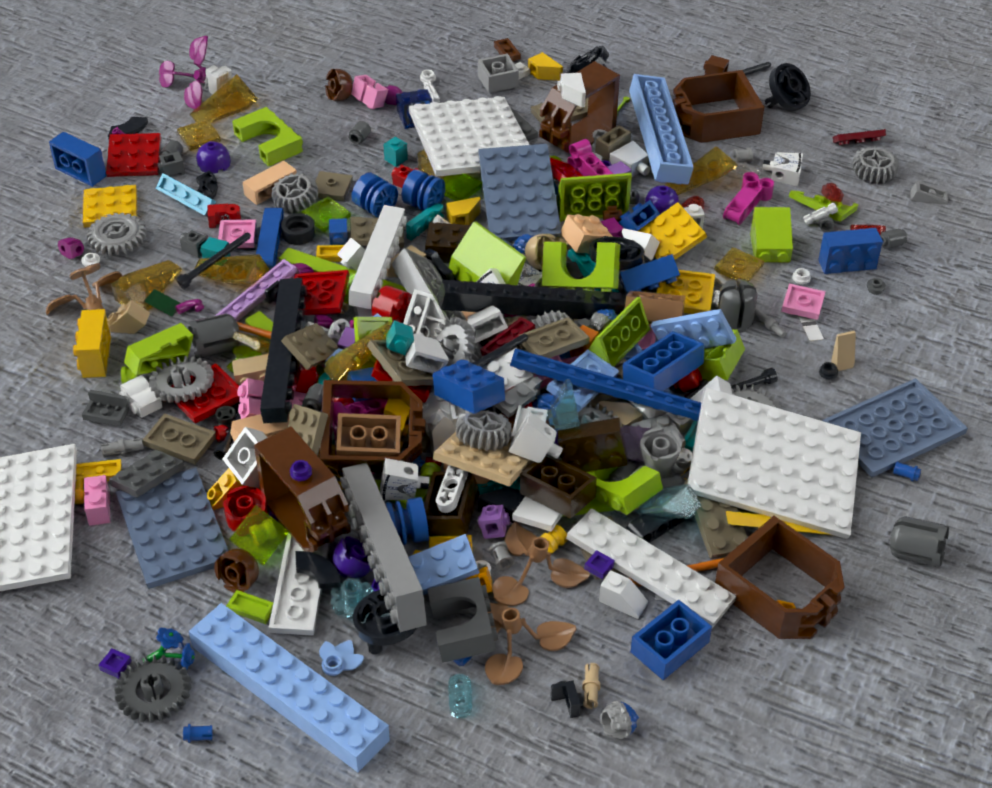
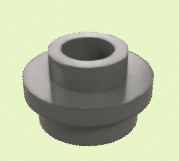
[867,278,886,295]

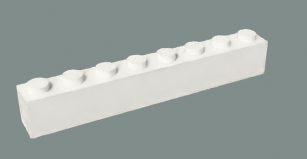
[349,205,407,309]

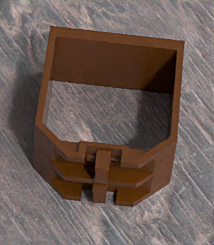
[539,61,620,155]
[672,70,765,143]
[320,380,426,472]
[254,426,351,552]
[715,516,845,639]

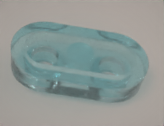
[448,674,472,718]

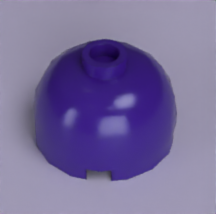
[196,141,231,174]
[645,185,679,214]
[333,536,372,579]

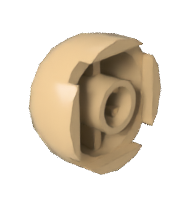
[525,234,556,270]

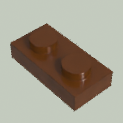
[494,38,521,62]

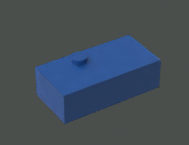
[623,331,704,391]

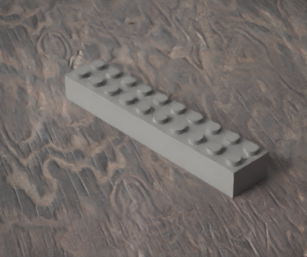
[392,248,484,363]
[340,462,427,632]

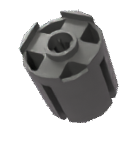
[717,279,758,333]
[188,313,241,359]
[890,516,949,567]

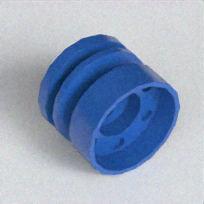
[401,169,445,211]
[352,172,398,218]
[385,497,429,545]

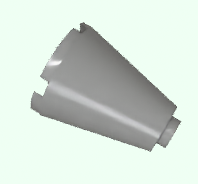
[640,428,682,479]

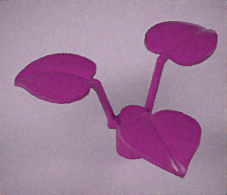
[159,36,208,110]

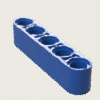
[255,208,284,270]

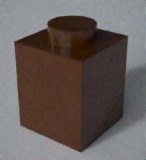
[703,55,729,75]

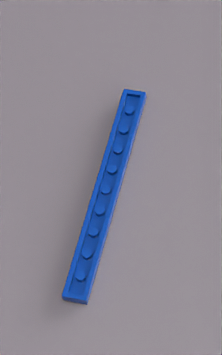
[510,349,701,421]

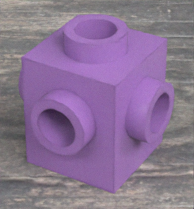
[478,505,510,539]

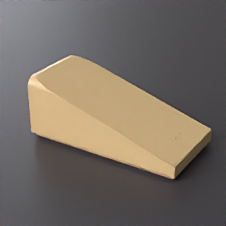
[831,331,856,371]

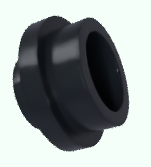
[819,362,839,380]

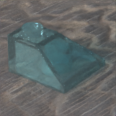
[637,484,702,519]

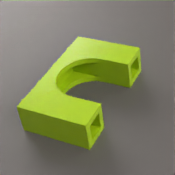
[232,107,303,167]
[542,242,620,292]
[587,466,663,515]

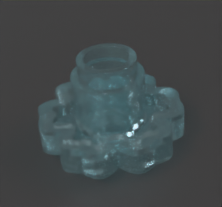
[331,578,374,619]

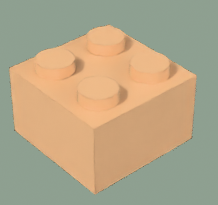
[561,214,613,254]

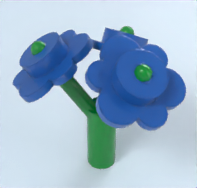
[143,627,195,670]

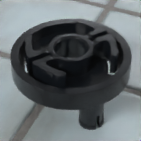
[566,46,609,73]
[765,63,811,111]
[589,236,645,270]
[353,590,417,654]

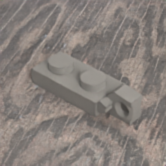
[494,376,543,418]

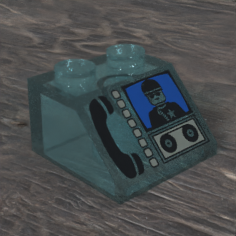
[547,379,580,431]

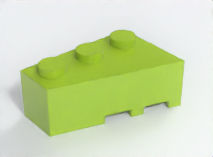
[124,323,193,375]
[698,330,745,381]

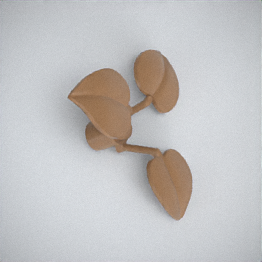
[46,263,124,315]
[492,521,590,606]
[485,603,576,685]

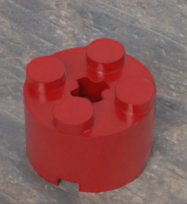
[372,285,412,324]
[223,486,268,537]

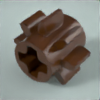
[603,206,622,222]

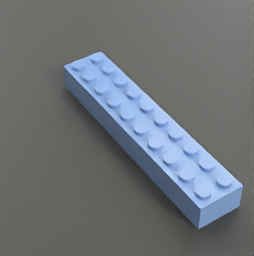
[629,74,694,185]
[188,603,390,772]

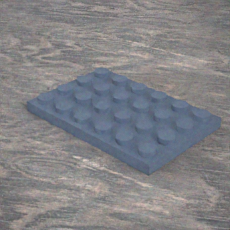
[478,144,561,241]
[822,378,968,478]
[116,468,229,589]

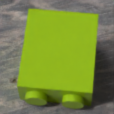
[750,207,793,263]

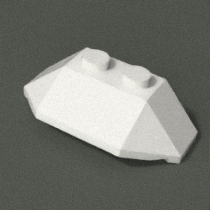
[403,289,446,338]

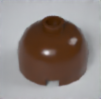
[325,69,354,101]
[214,548,259,593]

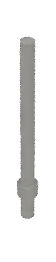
[710,270,787,338]

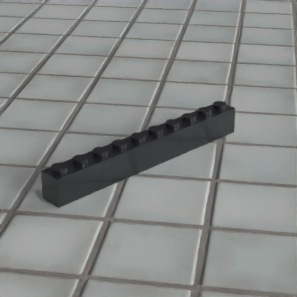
[260,278,308,424]
[437,280,625,320]

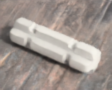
[424,81,440,103]
[803,203,838,226]

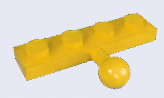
[75,459,122,505]

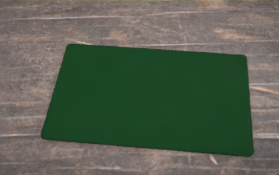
[144,289,181,317]

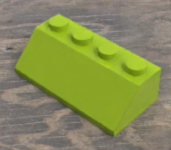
[588,297,650,367]

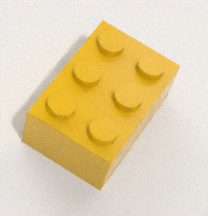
[73,309,111,378]

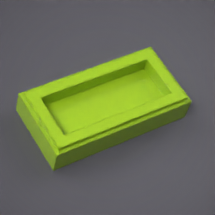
[226,590,273,624]

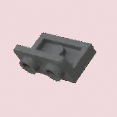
[82,390,129,427]

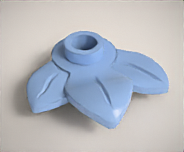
[319,640,364,676]

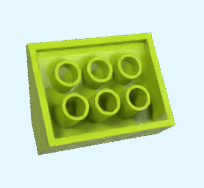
[557,173,632,222]
[448,221,526,285]

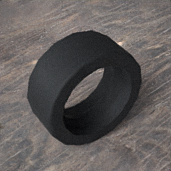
[281,213,315,245]

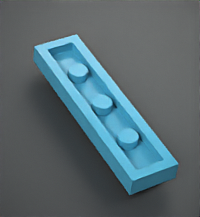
[155,173,216,217]

